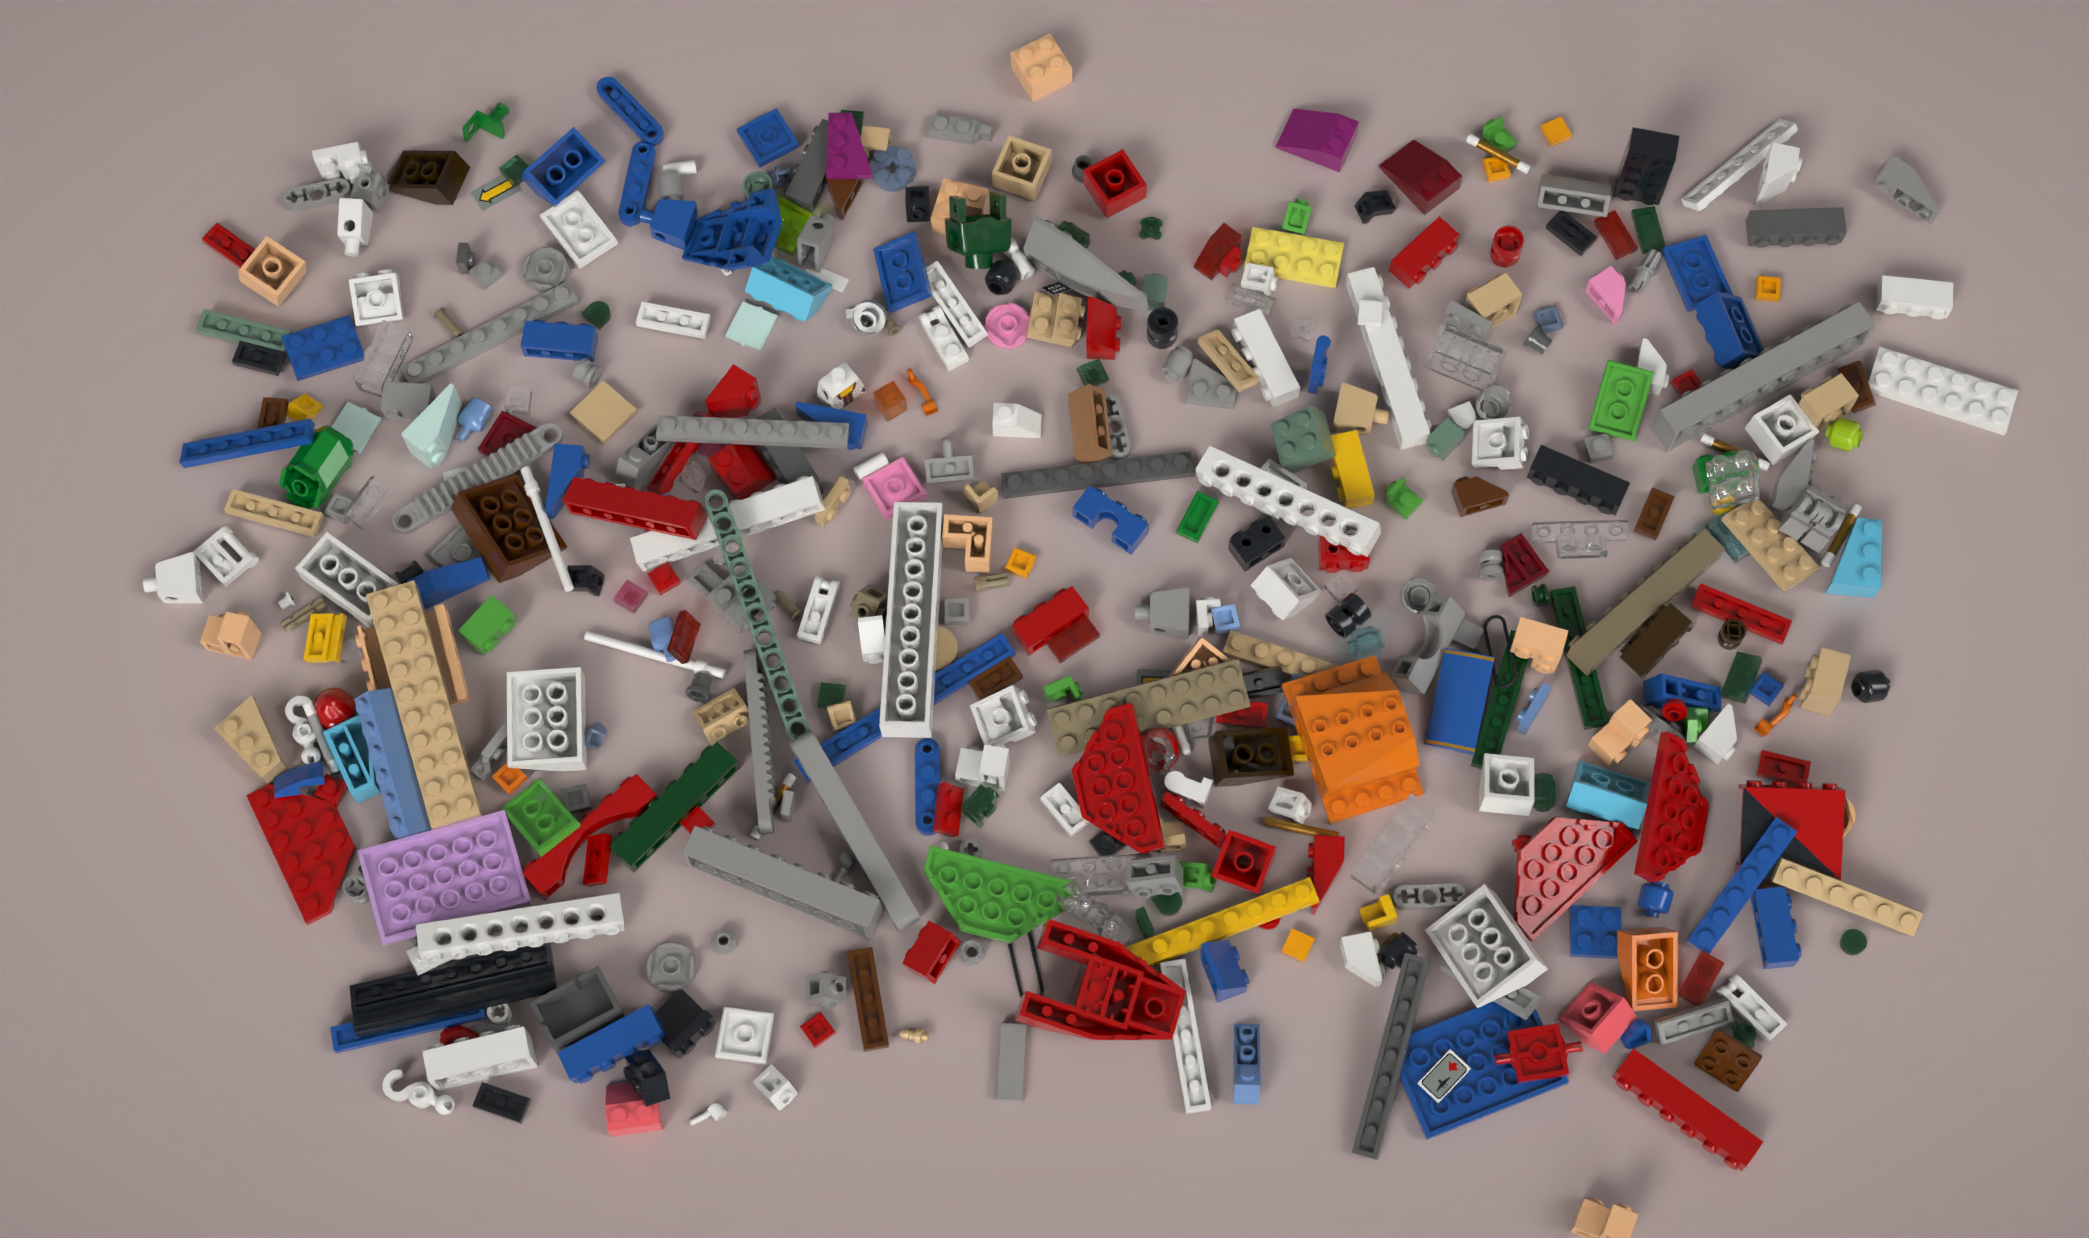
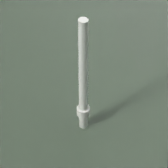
[521,466,574,592]
[584,631,726,679]

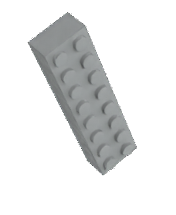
[682,826,883,940]

